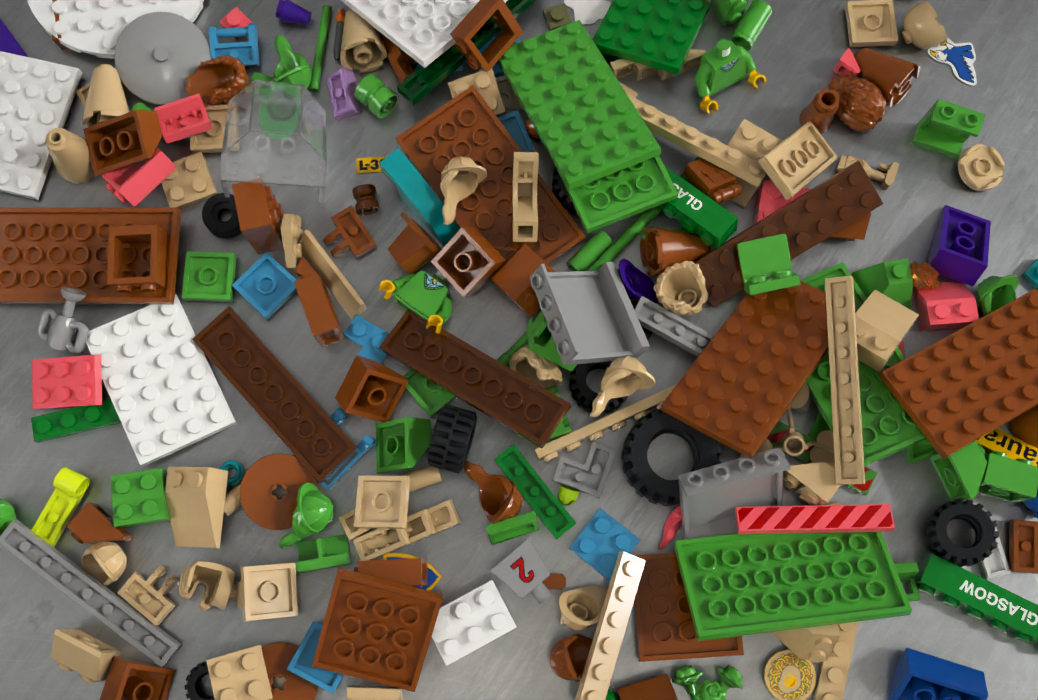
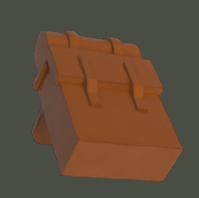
[683,158,742,205]

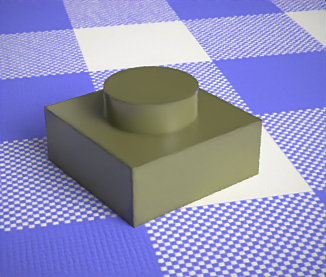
[543,3,572,31]

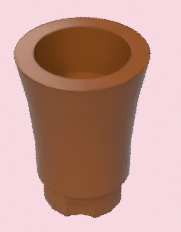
[800,88,840,134]

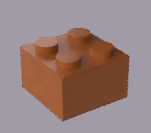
[431,226,506,297]

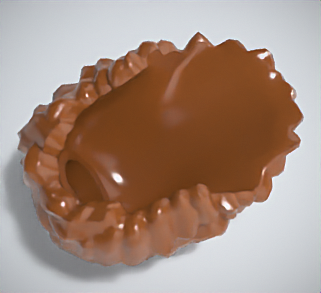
[185,55,249,107]
[828,74,886,132]

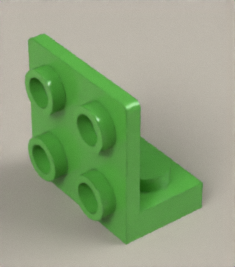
[736,233,801,295]

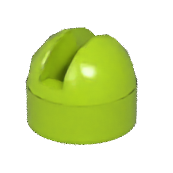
[558,485,580,505]

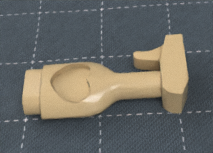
[836,155,900,190]

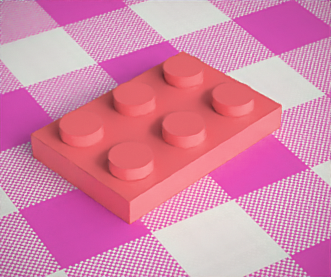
[32,355,102,409]

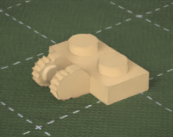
[281,214,303,268]
[118,565,178,626]

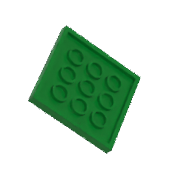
[592,0,711,75]

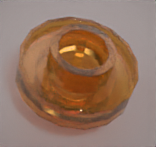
[910,260,942,291]

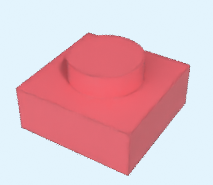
[219,7,252,40]

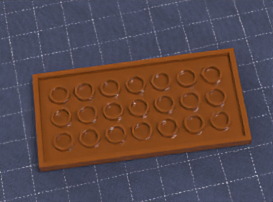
[395,85,585,264]
[0,208,181,304]
[661,281,857,459]
[879,288,1038,460]

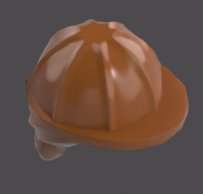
[464,461,523,524]
[550,634,593,682]

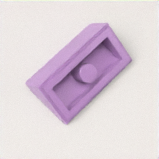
[326,67,362,119]

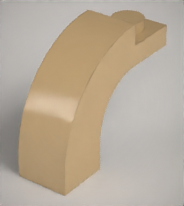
[512,152,539,242]

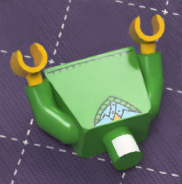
[694,39,766,114]
[377,270,452,333]

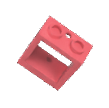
[102,147,177,207]

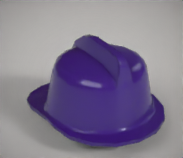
[617,259,658,303]

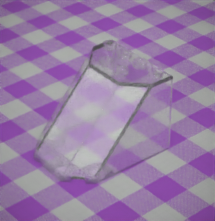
[220,80,326,203]

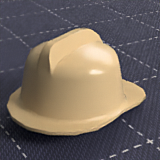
[558,585,608,631]

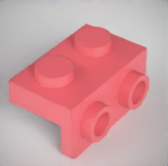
[154,94,213,144]

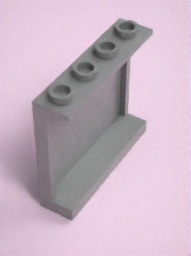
[529,262,650,365]
[678,447,790,539]

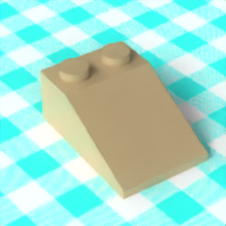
[727,119,783,209]
[855,290,919,372]
[165,467,228,548]

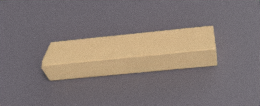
[299,230,367,319]

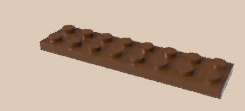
[694,161,884,307]
[192,306,359,483]
[379,309,571,449]

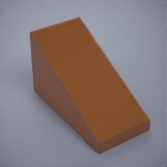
[295,256,325,284]

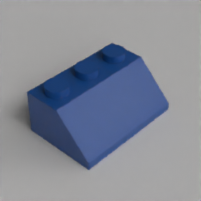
[888,648,988,700]

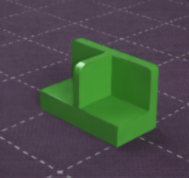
[295,534,352,573]

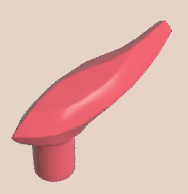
[658,505,682,550]

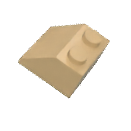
[772,624,840,663]
[51,628,122,684]

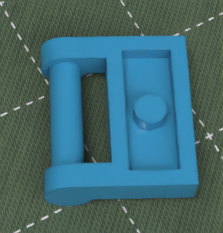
[209,24,260,67]

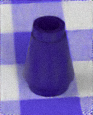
[276,0,312,26]

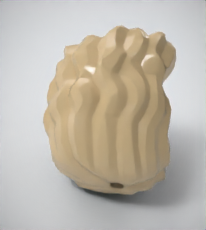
[653,261,708,316]
[509,345,563,388]

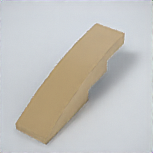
[609,49,706,81]
[353,499,461,561]

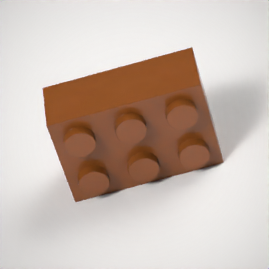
[232,178,284,255]

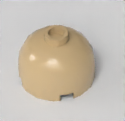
[901,1,947,49]

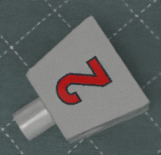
[491,538,552,604]

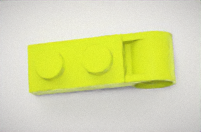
[32,467,90,547]

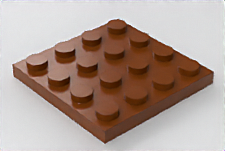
[634,553,744,662]
[312,568,443,692]

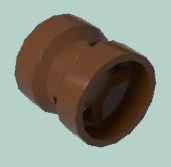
[352,184,380,216]

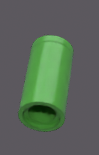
[730,0,772,51]

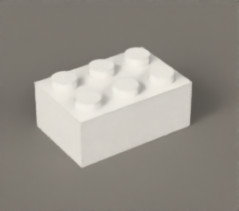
[432,580,517,666]

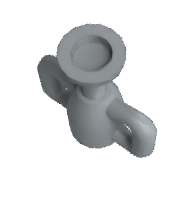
[37,287,89,354]

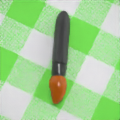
[333,8,345,61]

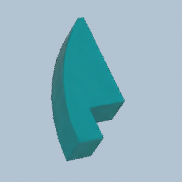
[379,148,460,247]

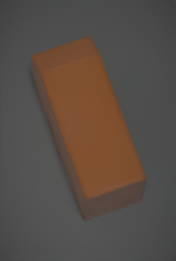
[543,573,566,589]

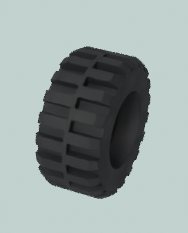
[621,409,722,506]

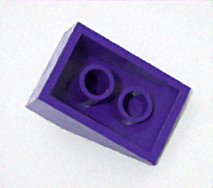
[927,205,991,286]

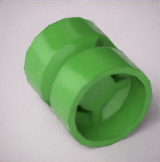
[354,74,399,119]

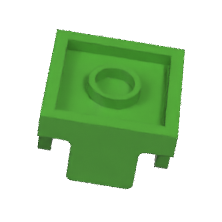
[527,311,577,372]

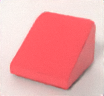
[833,48,861,77]

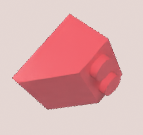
[913,281,979,332]

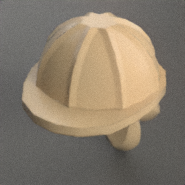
[440,156,487,225]
[589,356,655,417]
[81,541,127,586]

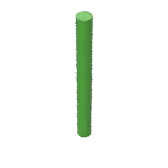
[309,5,332,92]

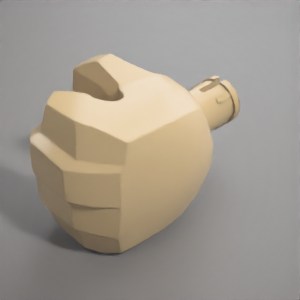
[178,560,237,612]

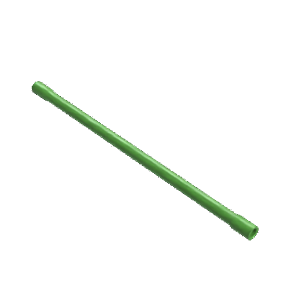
[497,156,702,368]

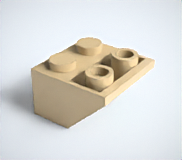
[783,462,841,505]

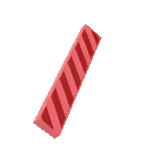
[735,504,895,534]

